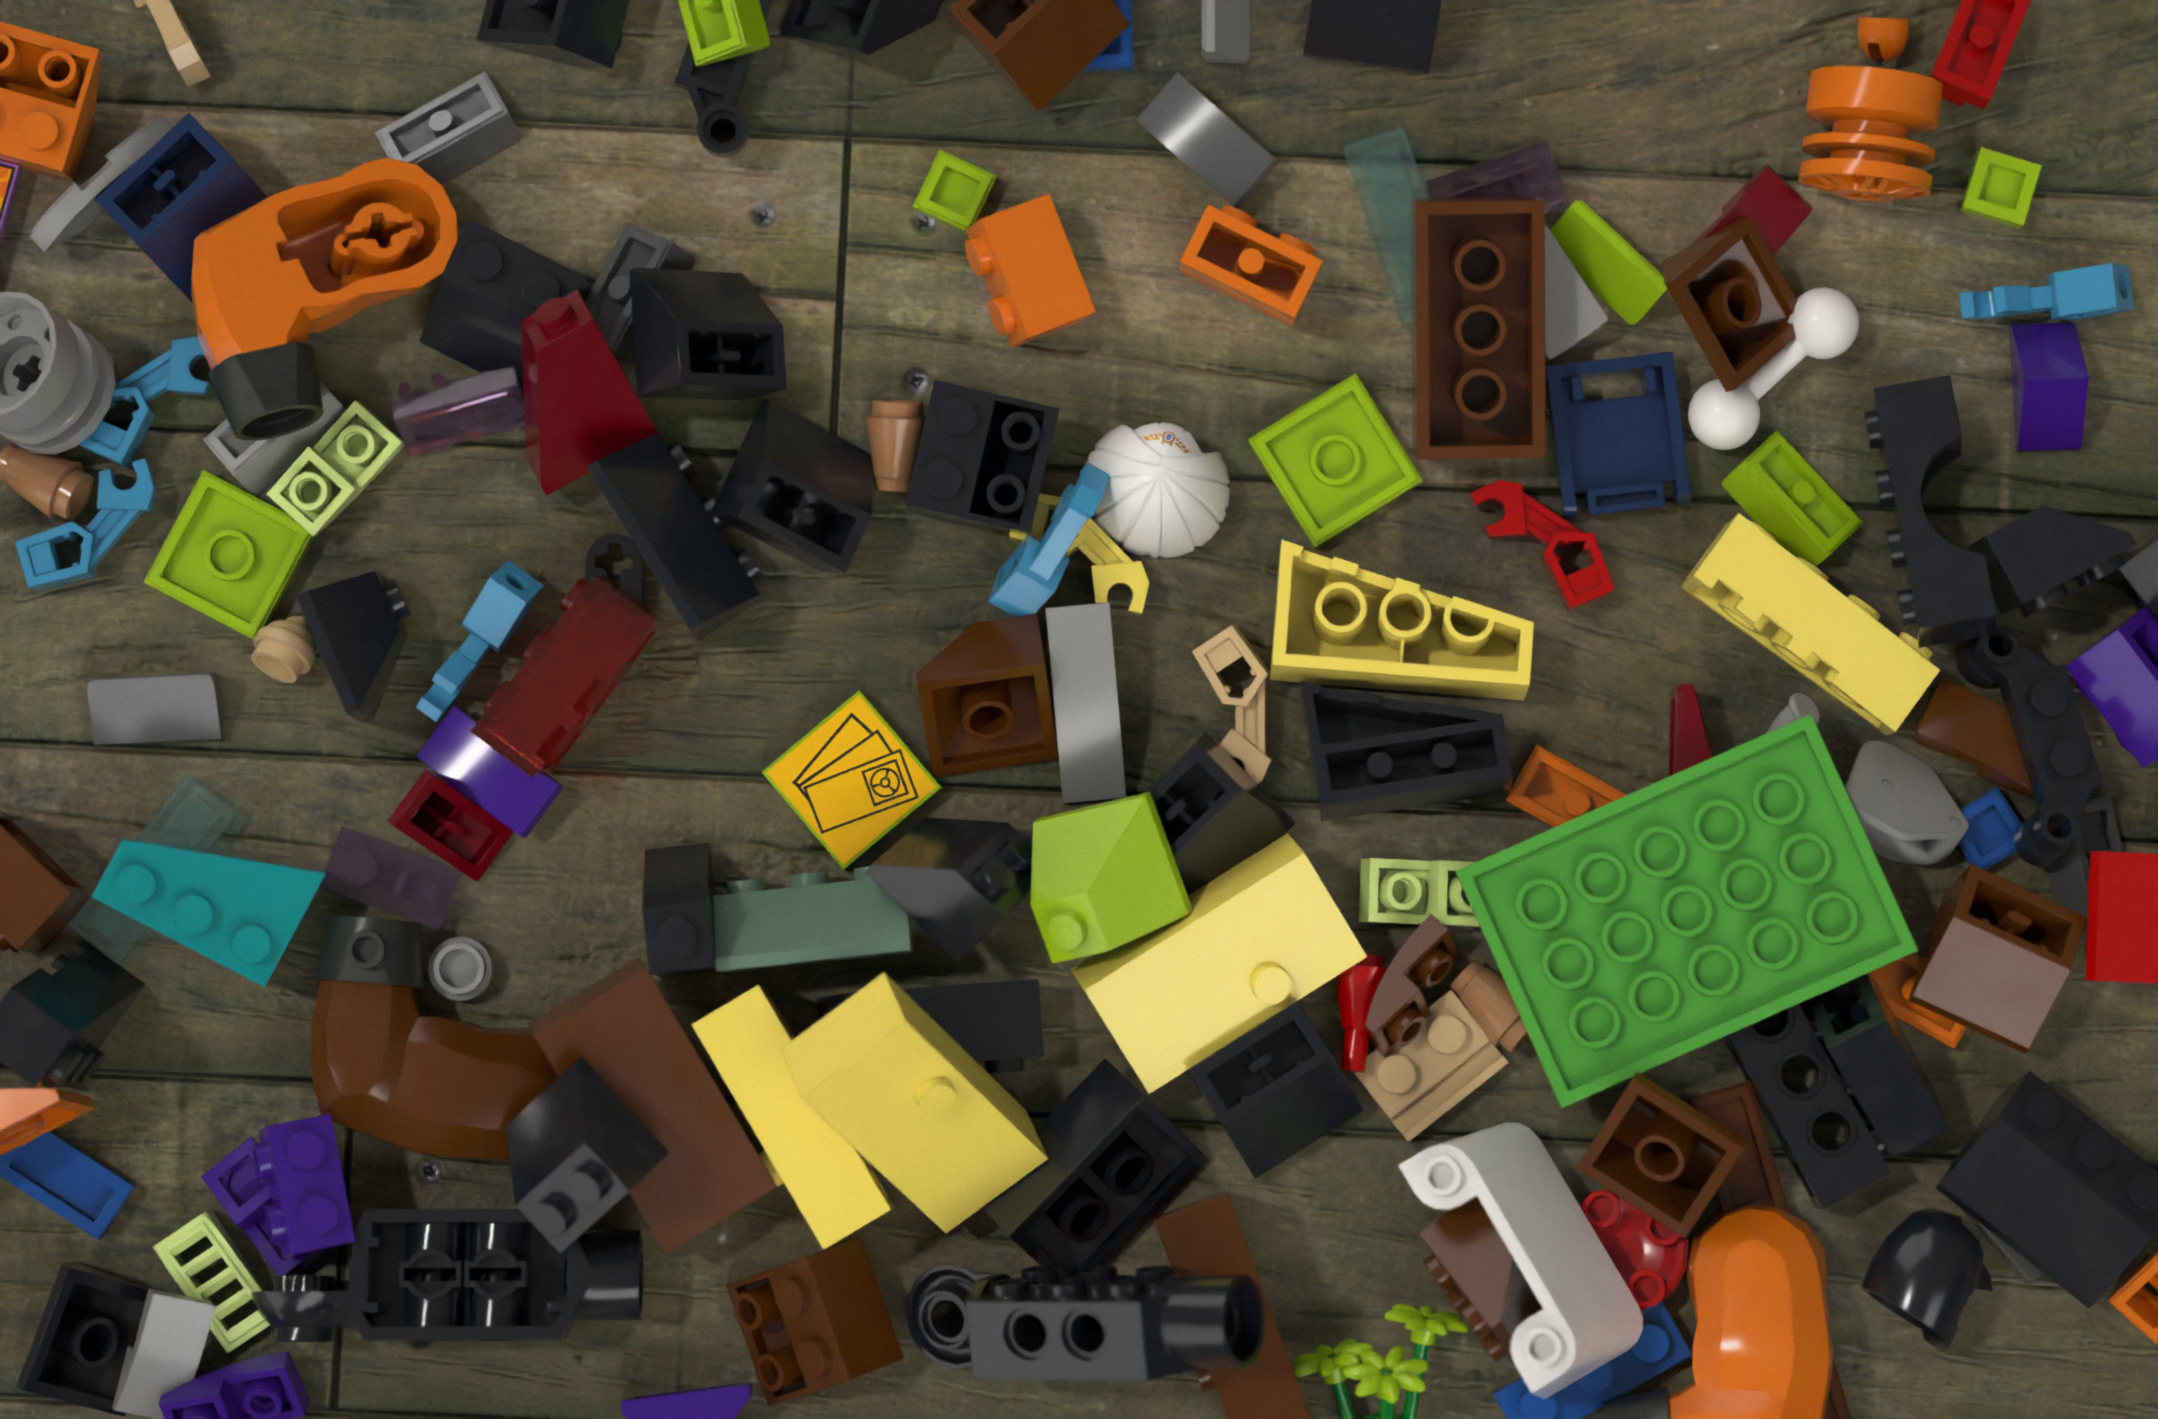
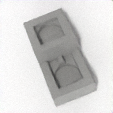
[112,1288,216,1419]

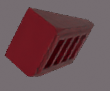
[1668,684,1713,777]

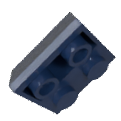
[95,113,267,303]

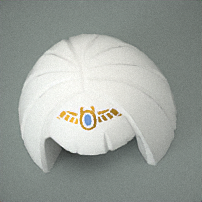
[1085,422,1230,558]

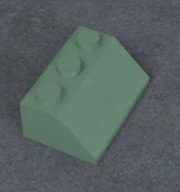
[713,866,915,974]

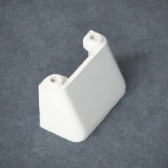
[1398,1122,1643,1400]

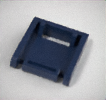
[1545,351,1691,519]

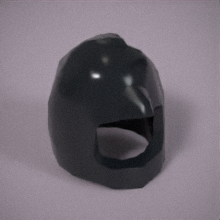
[1861,1208,1992,1352]

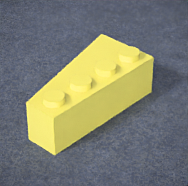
[1680,513,1940,736]
[1270,540,1534,701]

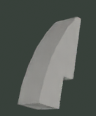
[1045,602,1126,804]

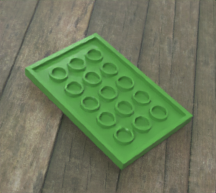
[1455,714,1919,1108]

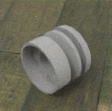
[0,292,116,455]

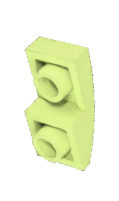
[267,400,406,537]
[1359,858,1480,927]

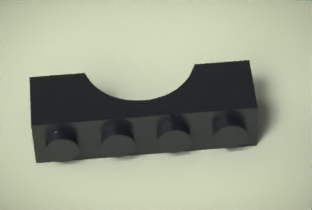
[1863,375,1997,648]

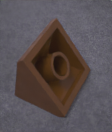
[1662,216,1797,392]

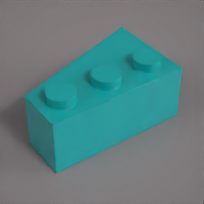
[91,837,326,987]

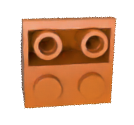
[0,21,101,183]

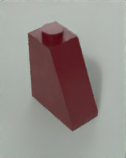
[521,290,658,496]

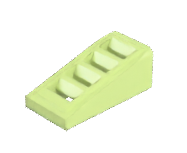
[153,1210,270,1353]

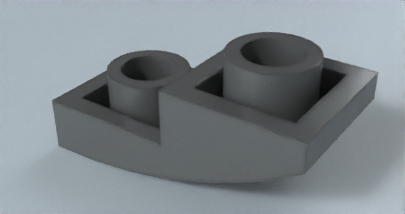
[1136,72,1279,209]

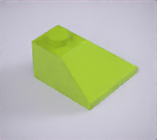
[1030,792,1193,964]

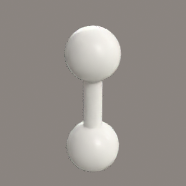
[1688,287,1859,450]

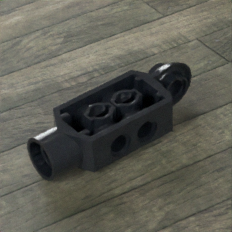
[251,1209,643,1342]
[906,1264,1265,1381]

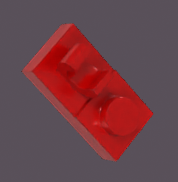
[1929,0,2031,110]

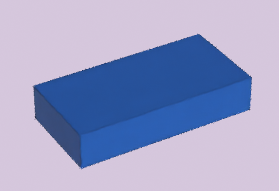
[0,1131,136,1240]

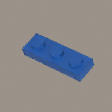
[1492,1302,1692,1419]

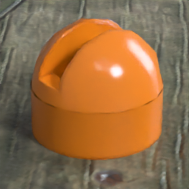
[1857,17,1909,62]

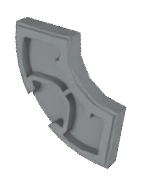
[30,117,173,253]

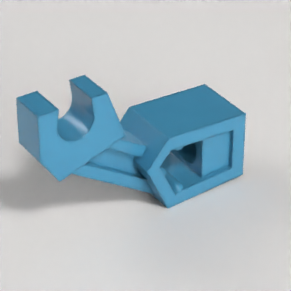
[1959,263,2135,320]
[79,337,212,468]
[15,458,158,591]
[988,462,1110,617]
[415,560,544,722]

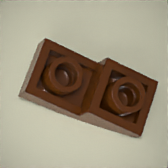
[1915,679,2035,798]
[1365,914,1459,1058]

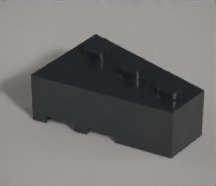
[1301,681,1513,821]
[0,939,145,1087]
[818,979,1044,1074]

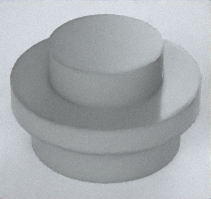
[428,937,493,1001]

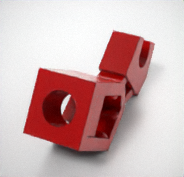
[1469,480,1615,612]

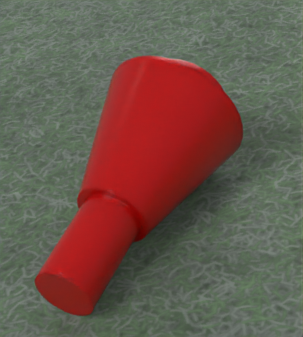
[1335,954,1387,1073]

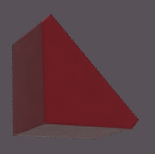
[387,769,514,882]

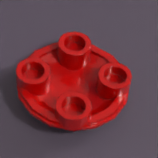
[1580,1189,1689,1311]

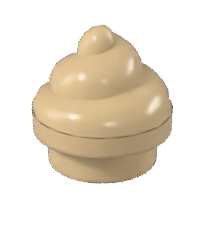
[251,615,316,683]

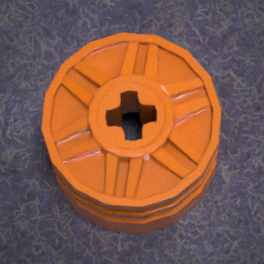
[1798,66,1943,202]

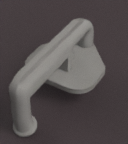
[1766,693,1969,865]

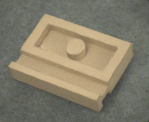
[1352,990,1509,1142]

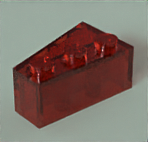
[470,575,665,778]

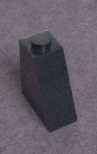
[642,843,716,977]
[1809,972,1950,1158]

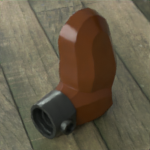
[311,915,559,1166]

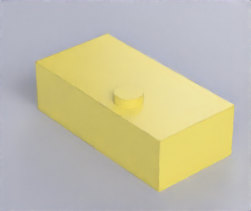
[1070,833,1367,1094]
[781,972,1048,1234]
[691,985,895,1250]

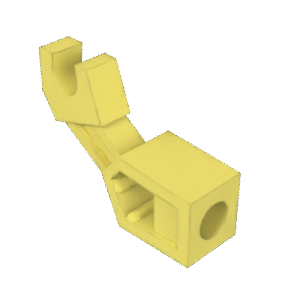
[1009,493,1149,615]

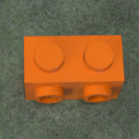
[965,193,1096,348]
[1178,204,1323,328]

